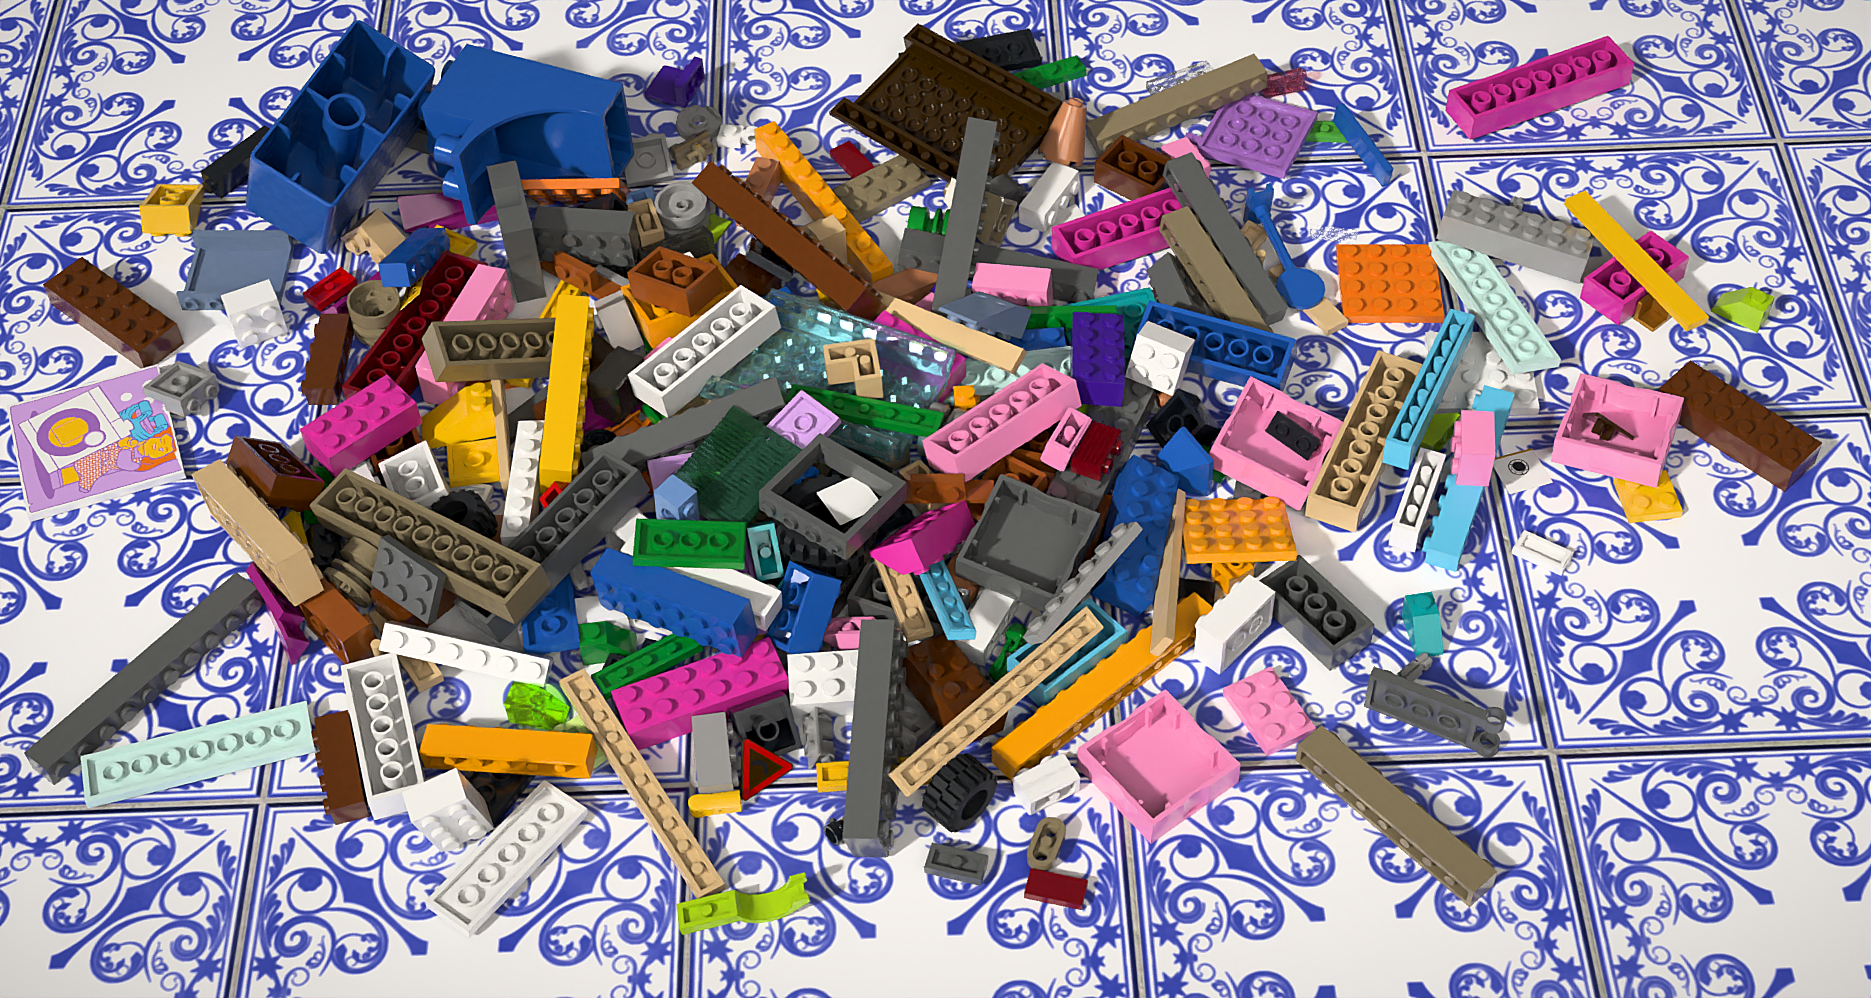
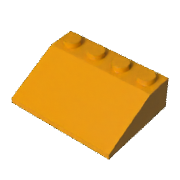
[620,253,738,349]

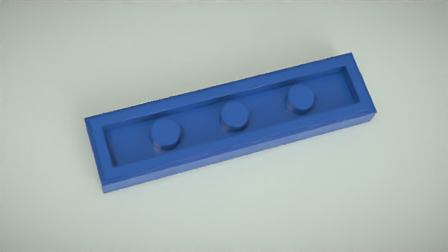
[1333,103,1394,187]

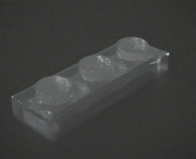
[1146,60,1214,95]

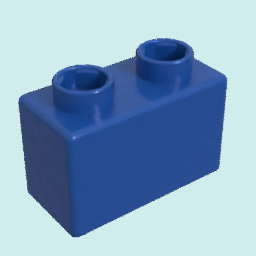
[246,20,435,254]

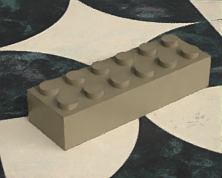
[422,318,556,382]

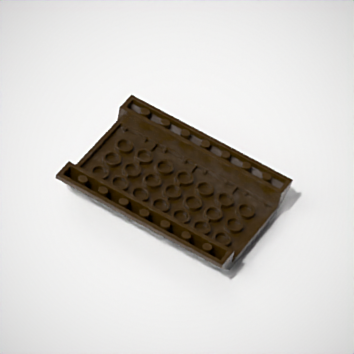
[829,23,1062,183]

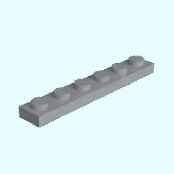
[1023,522,1143,645]

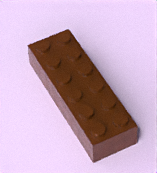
[43,257,184,369]
[1658,360,1822,492]

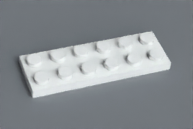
[425,780,588,938]

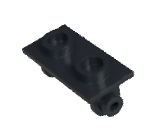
[1265,410,1321,461]

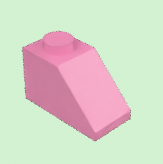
[823,616,876,651]

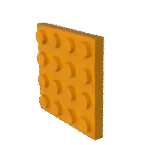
[1182,496,1297,564]

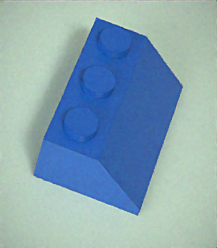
[764,561,842,654]

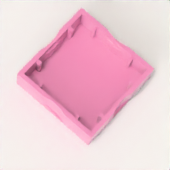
[1551,373,1684,488]
[1209,376,1343,511]
[1077,689,1241,844]

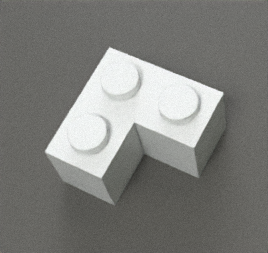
[594,290,645,355]

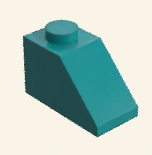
[746,520,784,581]
[1401,591,1444,657]

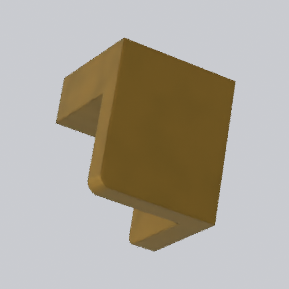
[1633,293,1672,332]

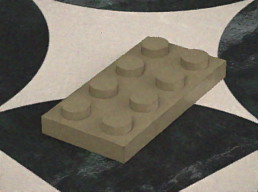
[831,155,931,223]

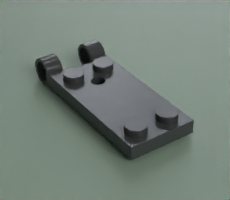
[1364,666,1507,758]

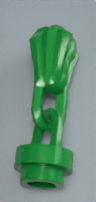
[988,623,1027,682]

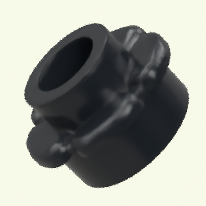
[824,818,845,846]

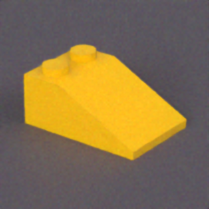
[139,184,205,237]
[421,382,496,449]

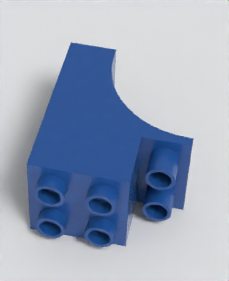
[418,44,634,225]

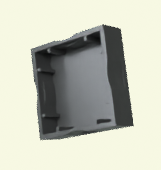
[487,160,547,303]
[955,474,1100,612]

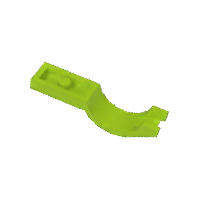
[676,872,810,935]

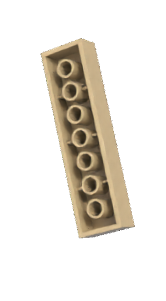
[1305,350,1423,533]
[191,459,324,606]

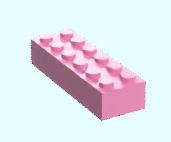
[415,264,514,405]
[922,363,1082,482]

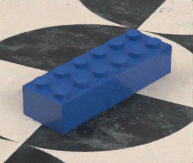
[1133,300,1297,392]
[1090,455,1179,617]
[590,547,758,658]

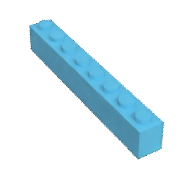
[1382,308,1475,470]
[1422,385,1515,572]

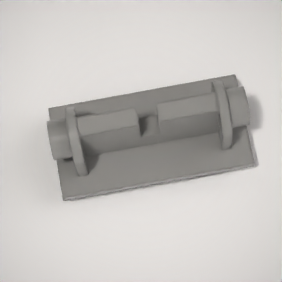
[803,707,835,769]

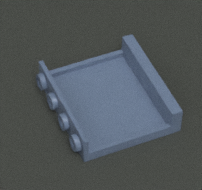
[176,230,295,311]

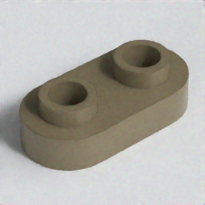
[1027,817,1066,871]

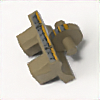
[669,129,715,171]

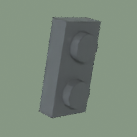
[924,843,989,886]

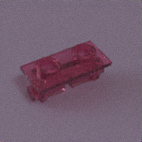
[1261,67,1308,98]

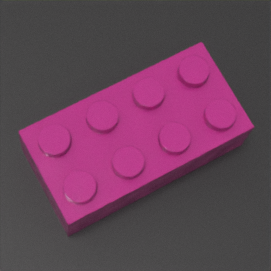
[1580,230,1690,325]
[300,374,422,478]

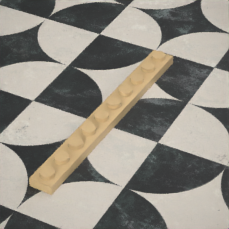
[888,606,1104,797]
[559,668,725,899]

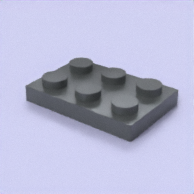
[371,535,446,624]

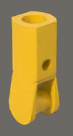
[688,790,742,818]

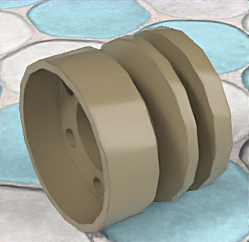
[347,280,402,346]
[322,537,378,608]

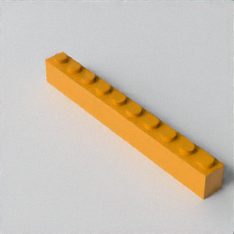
[754,121,893,284]
[992,592,1213,782]

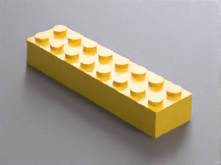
[539,295,594,494]

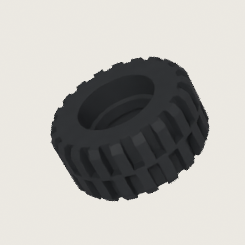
[774,474,878,577]

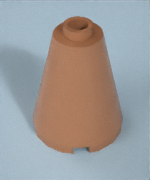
[1038,97,1087,166]

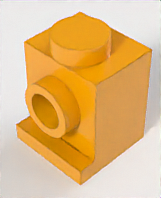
[953,385,981,411]
[1211,562,1255,595]

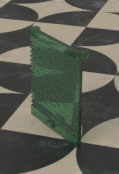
[674,405,802,527]

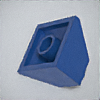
[1156,427,1214,496]

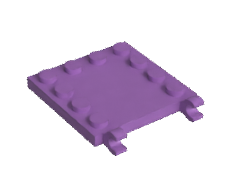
[1183,94,1318,179]

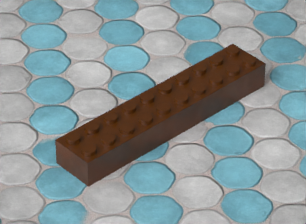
[692,161,887,330]

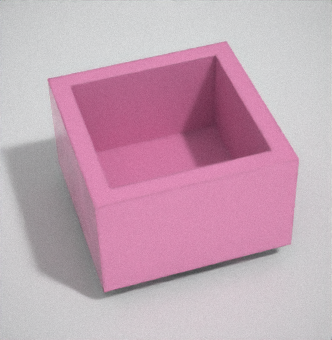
[1451,410,1495,486]

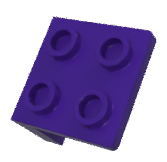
[644,56,705,108]

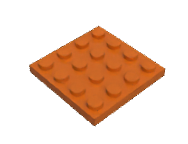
[521,178,631,205]
[1335,244,1444,323]

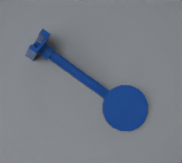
[1243,183,1325,310]

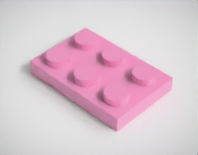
[1223,667,1316,756]

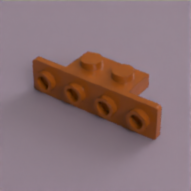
[540,250,622,299]
[903,474,994,504]

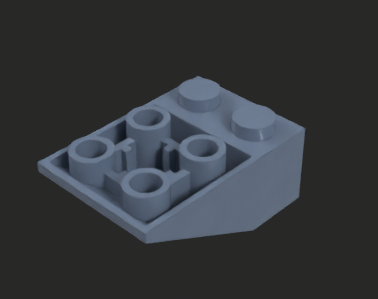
[939,291,1032,341]

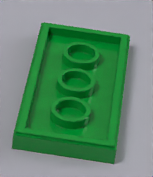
[632,518,747,570]

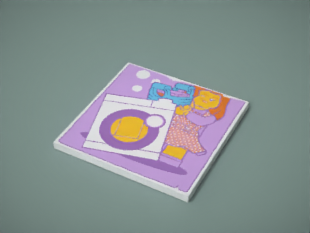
[7,364,186,522]

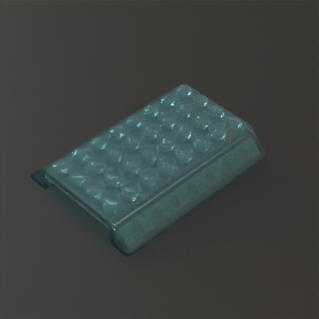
[700,288,956,462]

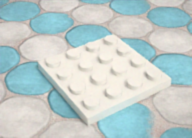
[1424,332,1540,415]

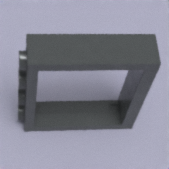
[759,433,907,561]

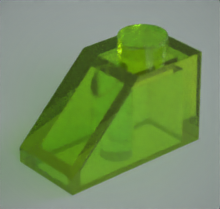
[504,681,571,731]

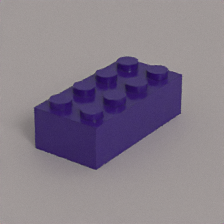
[1070,312,1125,407]

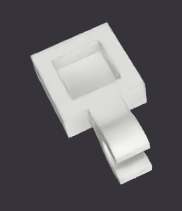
[717,124,758,148]

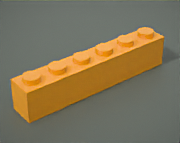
[419,723,598,779]

